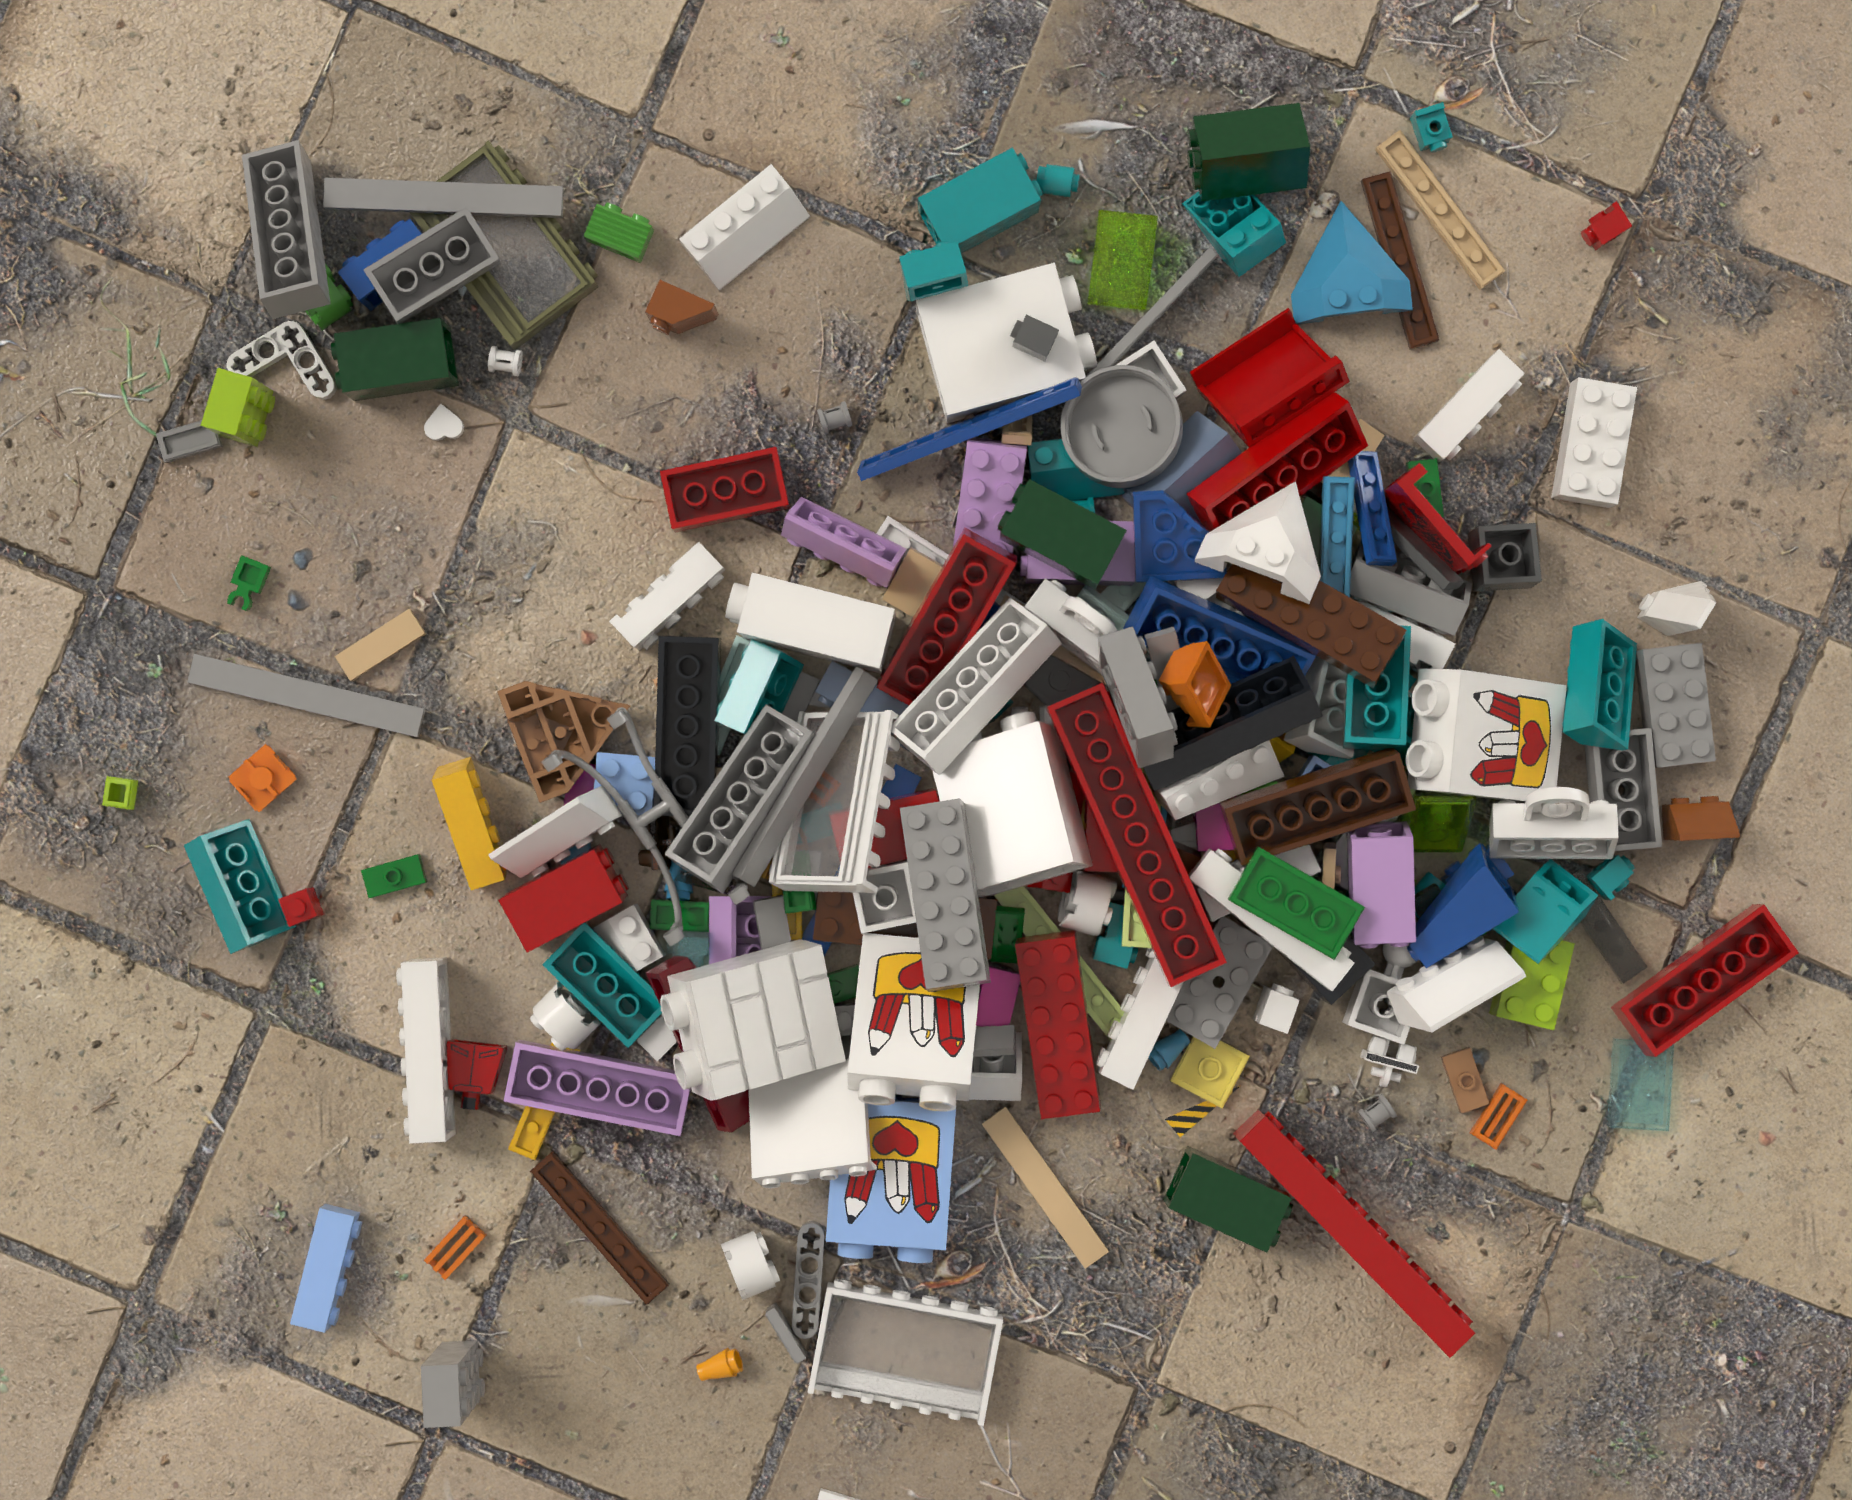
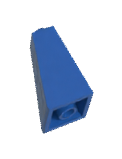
[1407,844,1519,968]

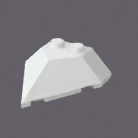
[1195,481,1321,604]

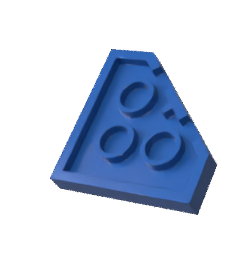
[1133,490,1226,582]

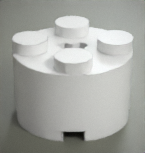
[1058,870,1117,936]
[530,982,601,1051]
[721,1231,780,1300]

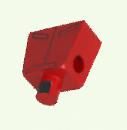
[446,1039,507,1110]

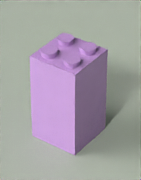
[1020,521,1135,586]
[1347,821,1416,948]

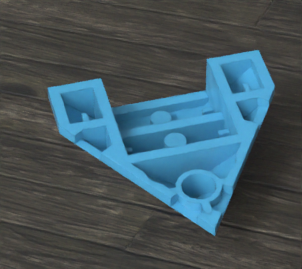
[1291,201,1413,325]

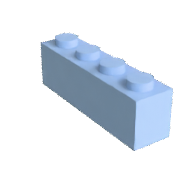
[290,1204,362,1333]

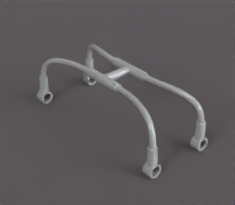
[541,707,750,946]

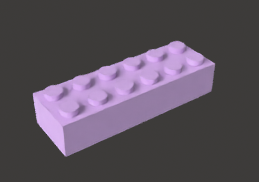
[504,1039,691,1136]

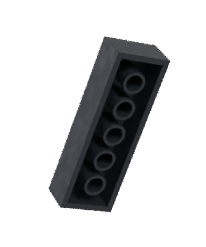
[654,636,722,816]
[1143,656,1323,791]

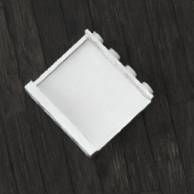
[749,1059,877,1188]

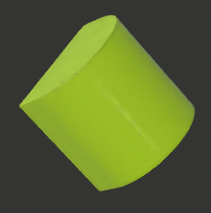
[102,776,139,810]

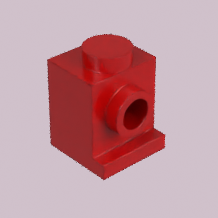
[1581,201,1632,251]

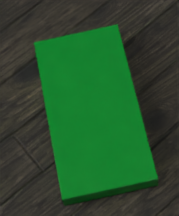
[1228,846,1365,960]

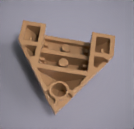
[497,681,631,803]

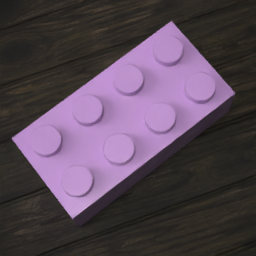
[953,437,1027,553]

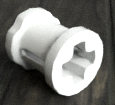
[488,346,523,377]

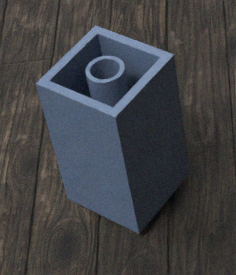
[1122,411,1242,522]

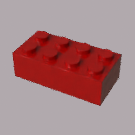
[660,447,790,533]

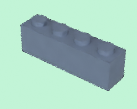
[815,660,910,752]

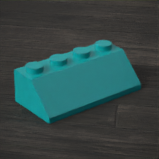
[1027,439,1125,501]
[1562,618,1637,750]
[1343,625,1411,750]
[184,819,296,954]
[542,922,662,1048]

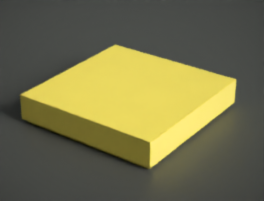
[1170,1036,1250,1109]

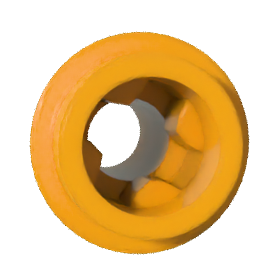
[696,1348,743,1381]

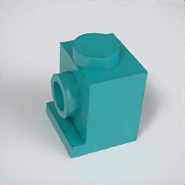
[1410,102,1453,153]
[1585,854,1635,901]

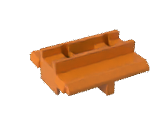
[228,744,297,812]

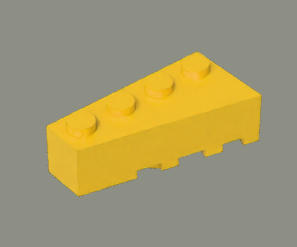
[432,757,507,890]

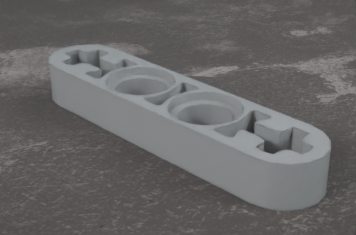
[792,1221,825,1339]

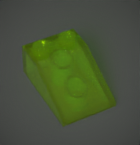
[1087,210,1158,311]
[1400,796,1476,852]

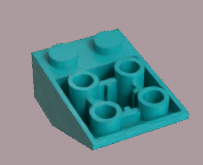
[1182,191,1286,277]
[899,241,968,302]
[1492,859,1598,964]

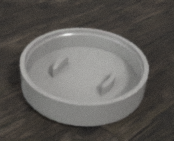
[1061,365,1183,488]

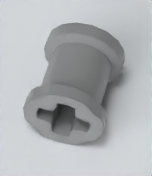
[817,401,852,435]
[1358,1094,1397,1133]

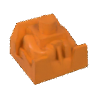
[1158,641,1231,728]

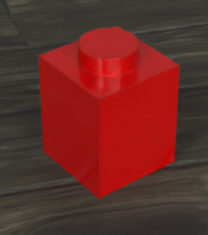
[278,887,324,927]

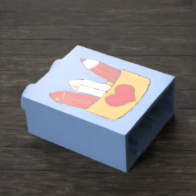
[826,1095,956,1263]

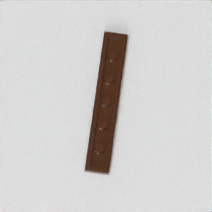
[1361,171,1439,350]
[530,1151,670,1305]

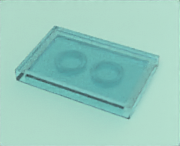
[1607,1038,1674,1131]

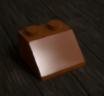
[645,280,719,335]
[1662,796,1740,841]

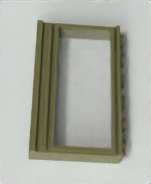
[409,140,598,351]

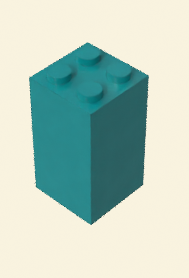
[918,147,1043,254]

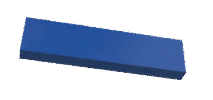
[1348,451,1397,566]

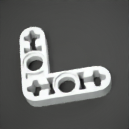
[227,321,337,400]

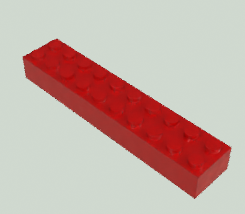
[1046,683,1227,987]
[1233,1110,1475,1358]

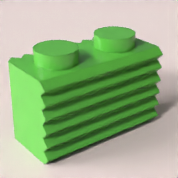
[584,202,654,263]

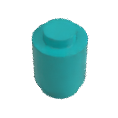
[1036,164,1080,198]

